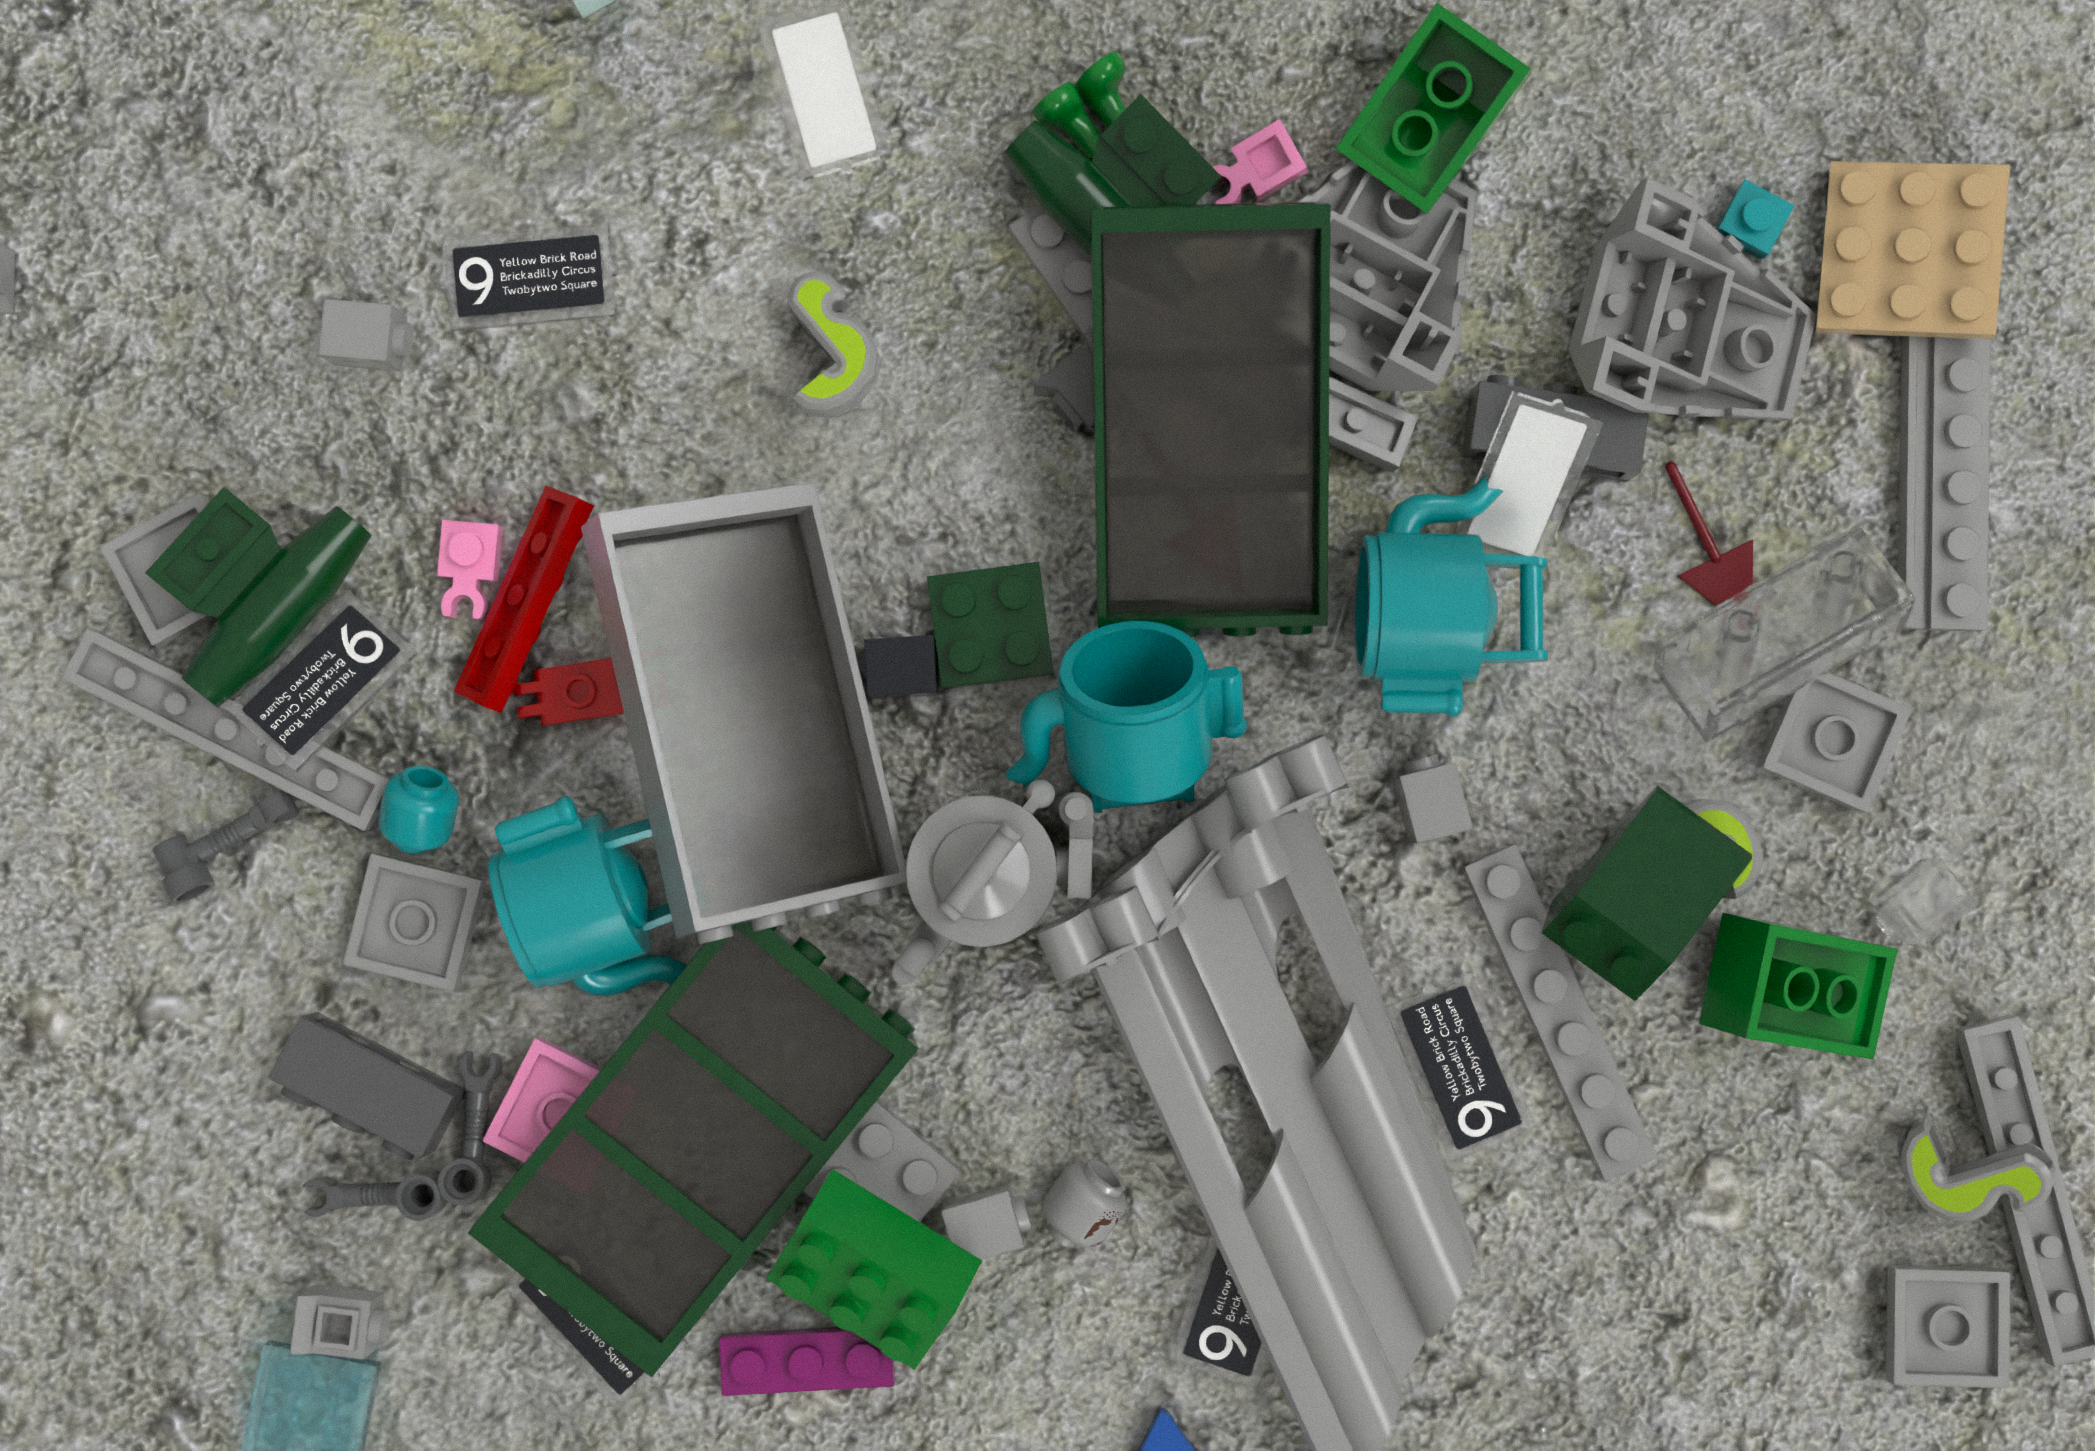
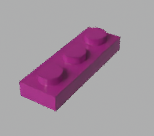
[719,1327,895,1396]

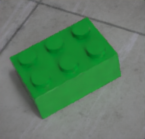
[767,1169,982,1370]

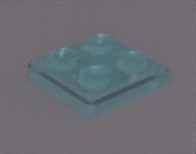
[241,1340,382,1451]

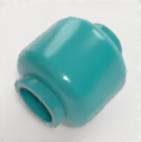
[378,766,460,854]

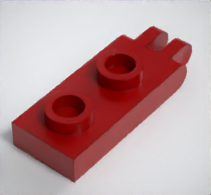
[513,650,671,727]

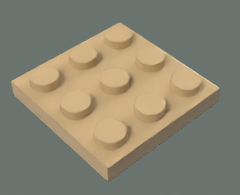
[1815,161,2010,340]

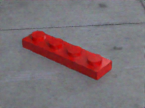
[453,486,594,713]

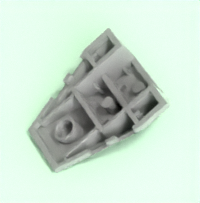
[1232,160,1477,391]
[1568,177,1817,421]

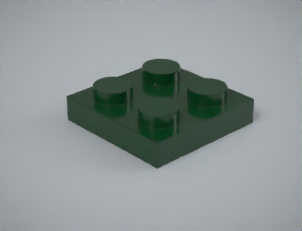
[927,562,1054,690]

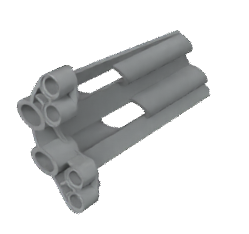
[1035,734,1476,1451]

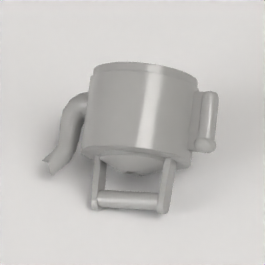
[892,780,1057,985]

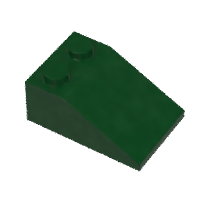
[1541,785,1752,1001]

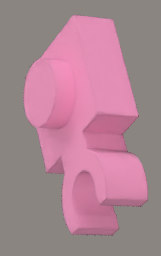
[1213,119,1309,204]
[437,520,503,621]

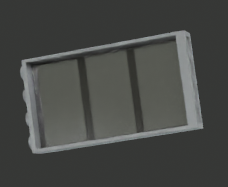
[581,482,907,944]

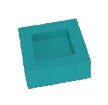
[1715,179,1795,259]

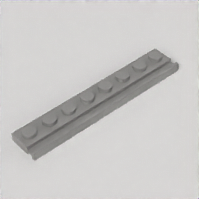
[1898,336,1991,632]

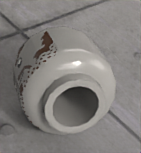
[1042,1160,1127,1248]

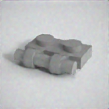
[1056,792,1093,898]

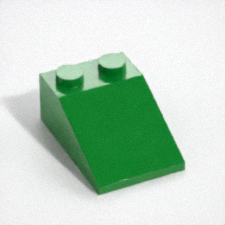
[1335,3,1531,214]
[1699,912,1897,1060]

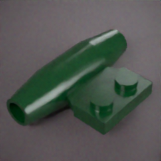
[1003,94,1222,306]
[145,487,372,708]

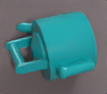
[1355,476,1548,717]
[1005,621,1247,813]
[488,796,711,997]

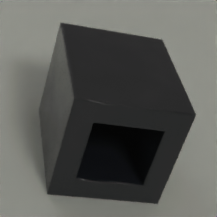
[856,635,939,700]

